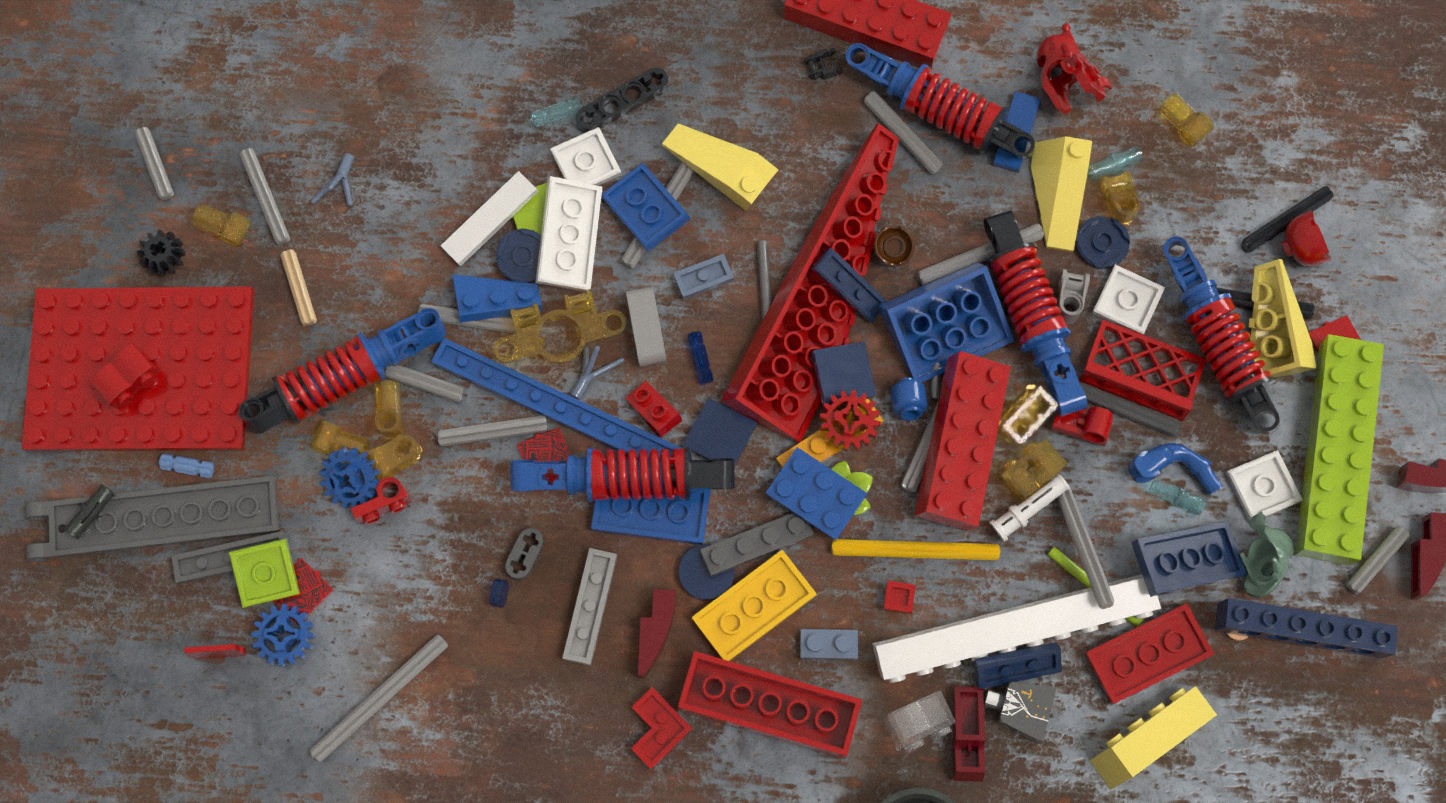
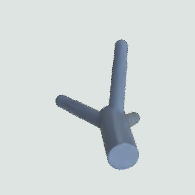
[311,153,354,206]
[570,346,624,399]

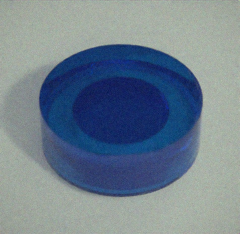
[489,579,509,608]

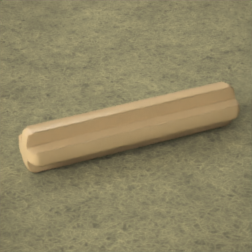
[280,249,317,326]

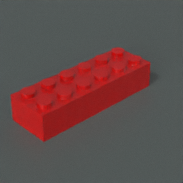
[783,0,952,70]
[914,351,1011,531]
[678,651,863,759]

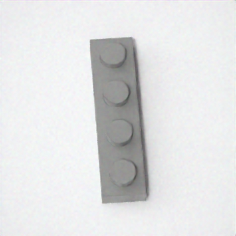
[562,548,617,666]

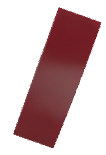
[1396,458,1446,494]
[1411,512,1446,600]
[638,589,677,679]
[953,686,986,782]

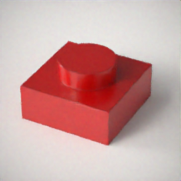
[883,581,916,614]

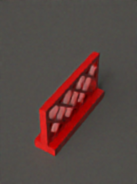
[1079,319,1206,421]

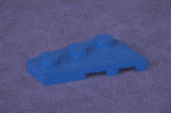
[452,274,542,323]

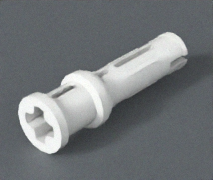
[989,474,1070,542]

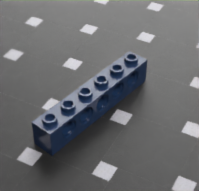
[1215,598,1398,658]

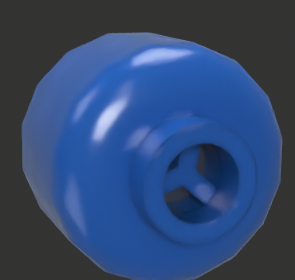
[890,377,928,421]

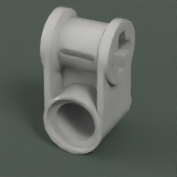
[1056,269,1090,324]

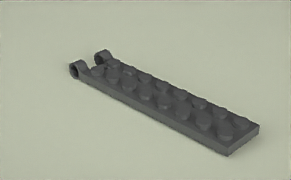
[25,475,280,562]

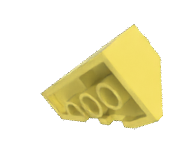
[662,124,778,211]
[1030,136,1092,252]
[1249,259,1317,377]

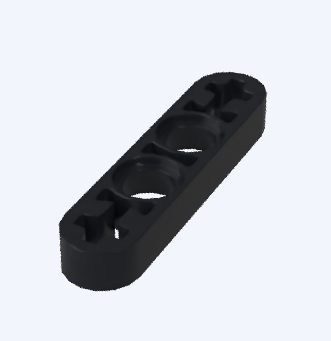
[576,68,668,133]

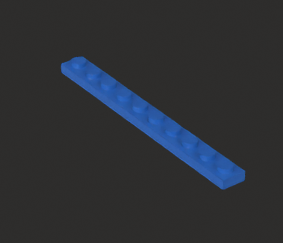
[431,338,692,461]

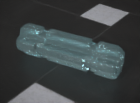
[530,97,582,127]

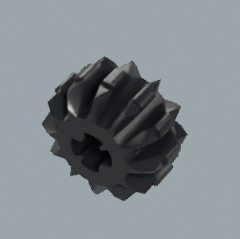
[137,229,186,277]

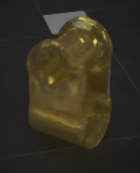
[1100,170,1140,225]
[366,435,422,481]

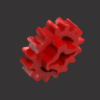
[819,390,881,452]

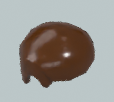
[873,225,915,266]

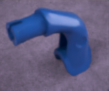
[1128,443,1223,496]

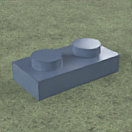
[673,254,734,300]
[800,629,858,660]

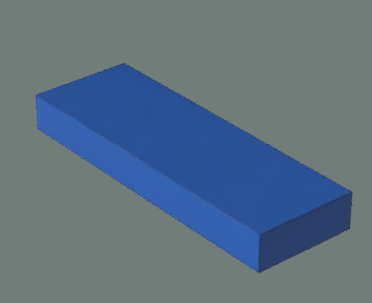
[993,91,1041,173]

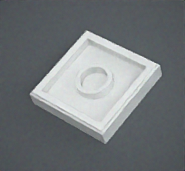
[550,127,622,186]
[1092,265,1165,334]
[1226,450,1303,521]

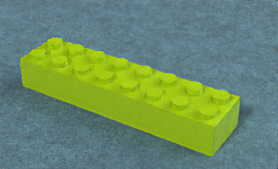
[1294,334,1384,566]

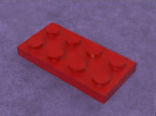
[1085,603,1215,706]

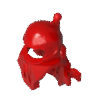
[1036,23,1113,115]

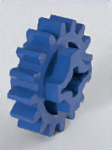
[319,447,380,508]
[251,604,316,667]

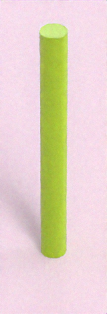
[1048,546,1144,628]

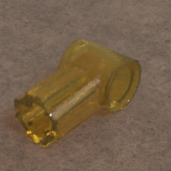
[1159,92,1214,147]
[192,204,252,247]
[375,380,404,440]
[309,420,370,455]

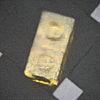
[998,385,1059,446]
[1000,438,1068,503]

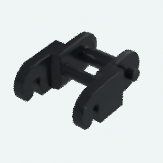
[804,48,843,80]

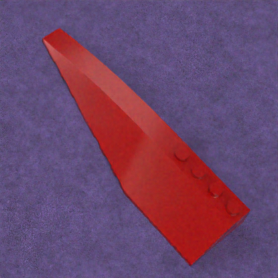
[721,123,899,443]

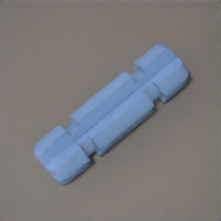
[159,453,215,478]

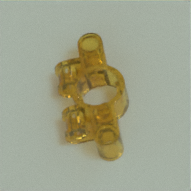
[494,289,626,365]

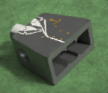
[984,682,1057,744]

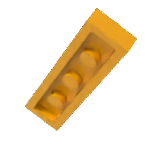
[776,399,884,468]

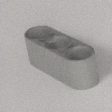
[626,286,667,367]

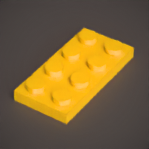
[692,550,817,661]

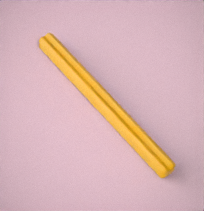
[831,539,1000,560]

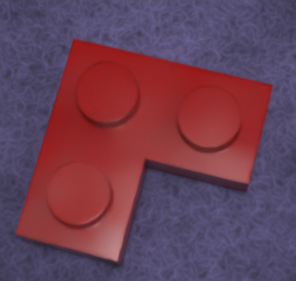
[631,687,693,770]

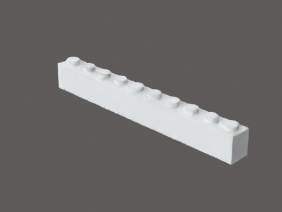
[872,574,1161,683]

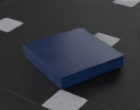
[811,342,876,406]
[683,398,758,466]

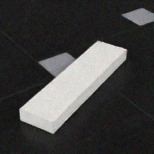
[441,171,539,266]

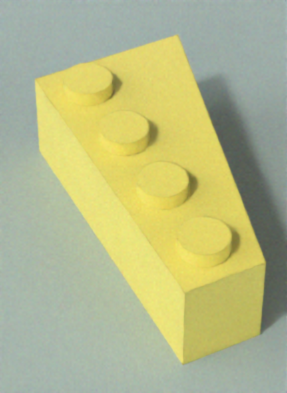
[1090,686,1217,790]

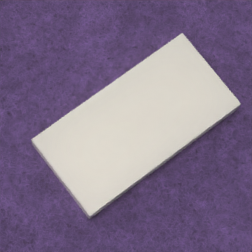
[535,176,602,292]

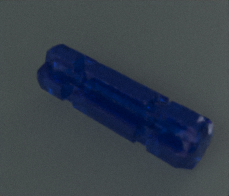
[687,331,713,385]

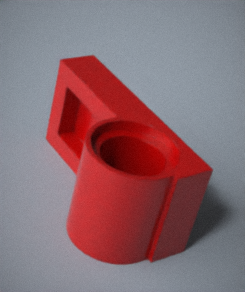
[625,381,682,438]
[1051,407,1113,446]
[351,477,412,525]

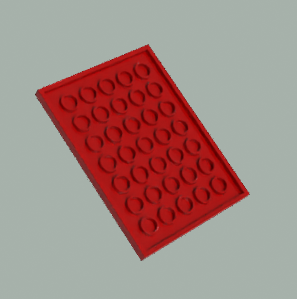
[21,286,255,451]

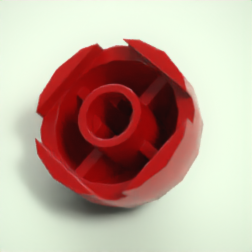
[1281,210,1332,266]

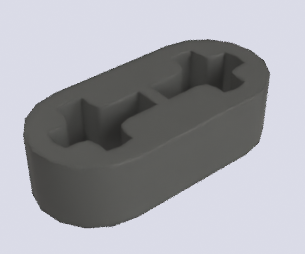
[505,528,545,581]

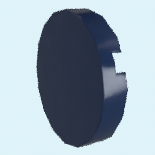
[1075,216,1130,269]
[496,228,541,283]
[679,544,735,601]

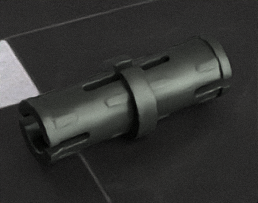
[64,484,115,540]

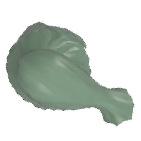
[1239,511,1294,598]

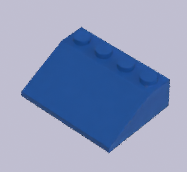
[878,262,1014,383]

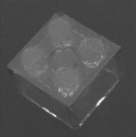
[883,690,956,754]

